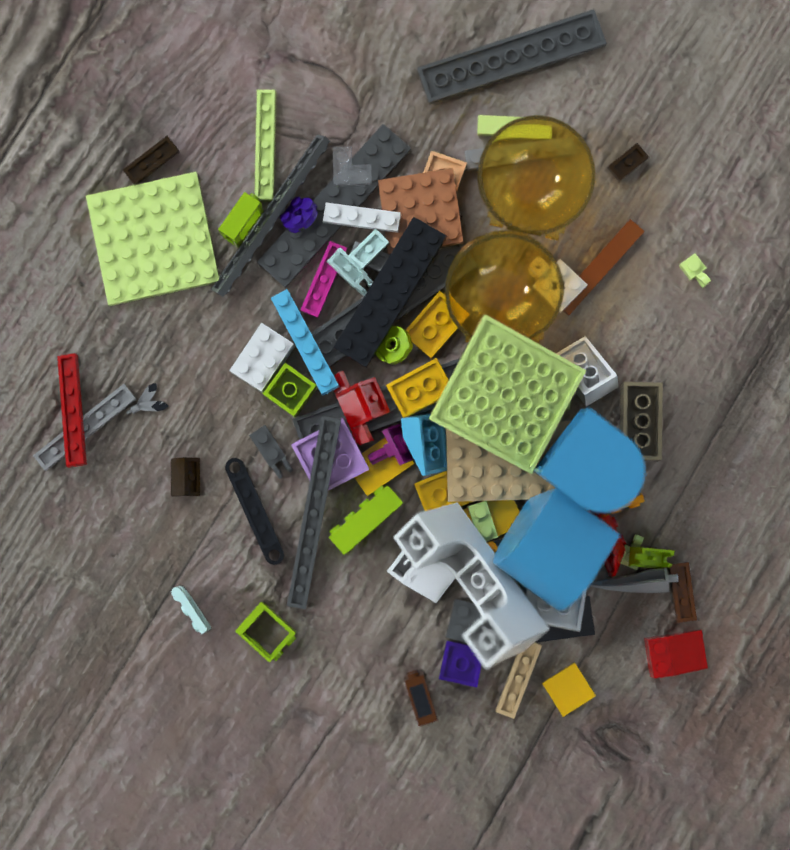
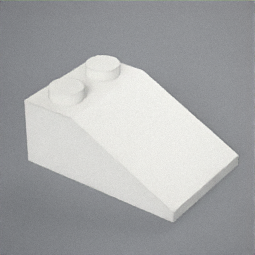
[556,336,619,407]

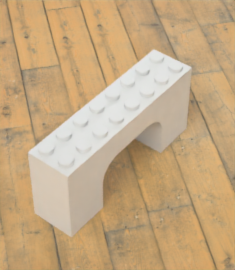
[393,502,549,669]

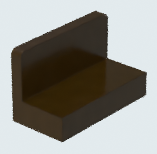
[171,457,200,497]

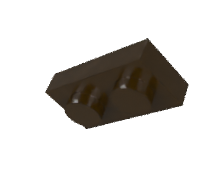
[607,143,649,182]

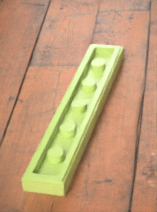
[255,90,276,202]

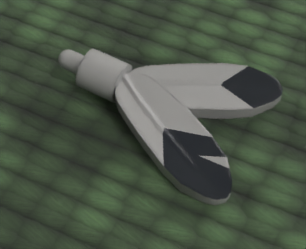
[126,383,168,414]

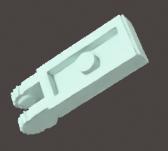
[326,248,373,296]
[171,586,211,634]

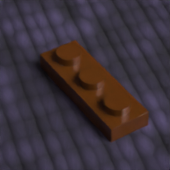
[669,562,697,623]

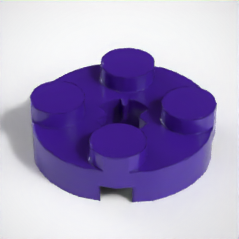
[280,197,318,233]

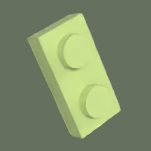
[468,501,498,541]

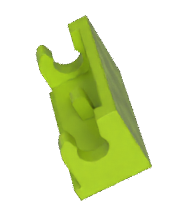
[628,547,675,569]

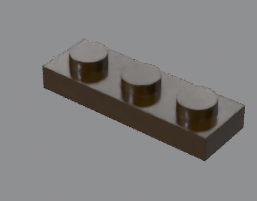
[123,136,180,185]

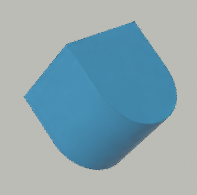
[534,408,645,512]
[493,487,620,611]

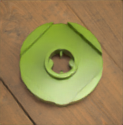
[376,326,413,365]

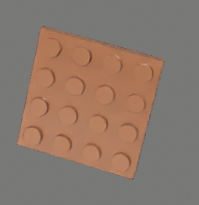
[378,168,464,255]

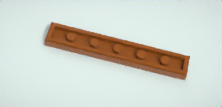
[563,219,645,316]

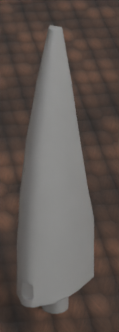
[590,568,678,593]

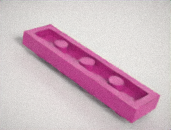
[300,241,348,318]

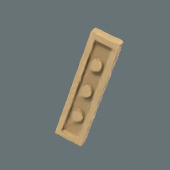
[495,642,542,719]

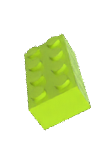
[329,485,403,555]

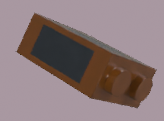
[404,669,438,727]

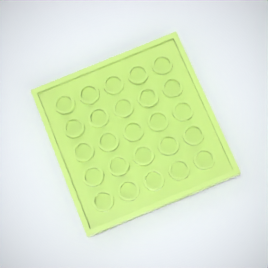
[86,172,220,306]
[429,315,586,474]

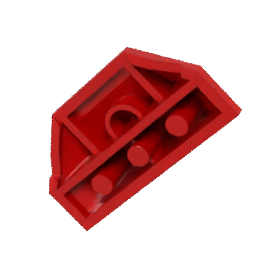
[582,506,626,577]

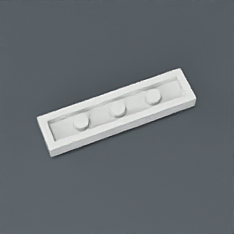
[323,203,401,233]

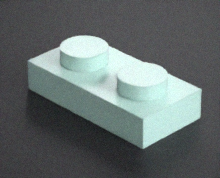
[349,229,389,270]

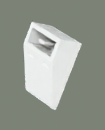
[387,550,455,603]

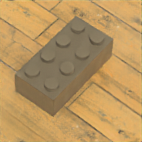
[620,382,663,462]

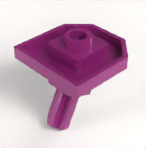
[368,424,414,465]

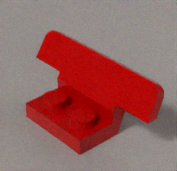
[333,371,390,445]

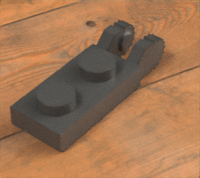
[249,425,293,479]

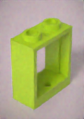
[218,192,264,248]
[235,601,297,663]

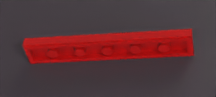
[57,353,87,468]

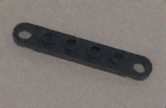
[225,458,285,565]

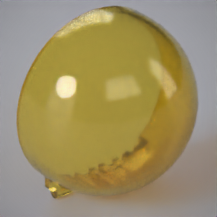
[477,116,595,241]
[445,230,564,345]

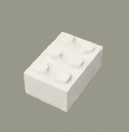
[229,323,295,393]

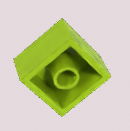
[263,363,318,418]

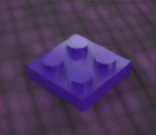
[439,640,482,687]

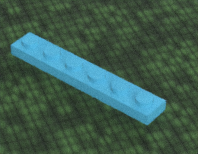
[271,289,340,396]

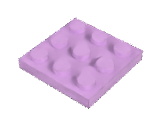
[291,418,369,491]

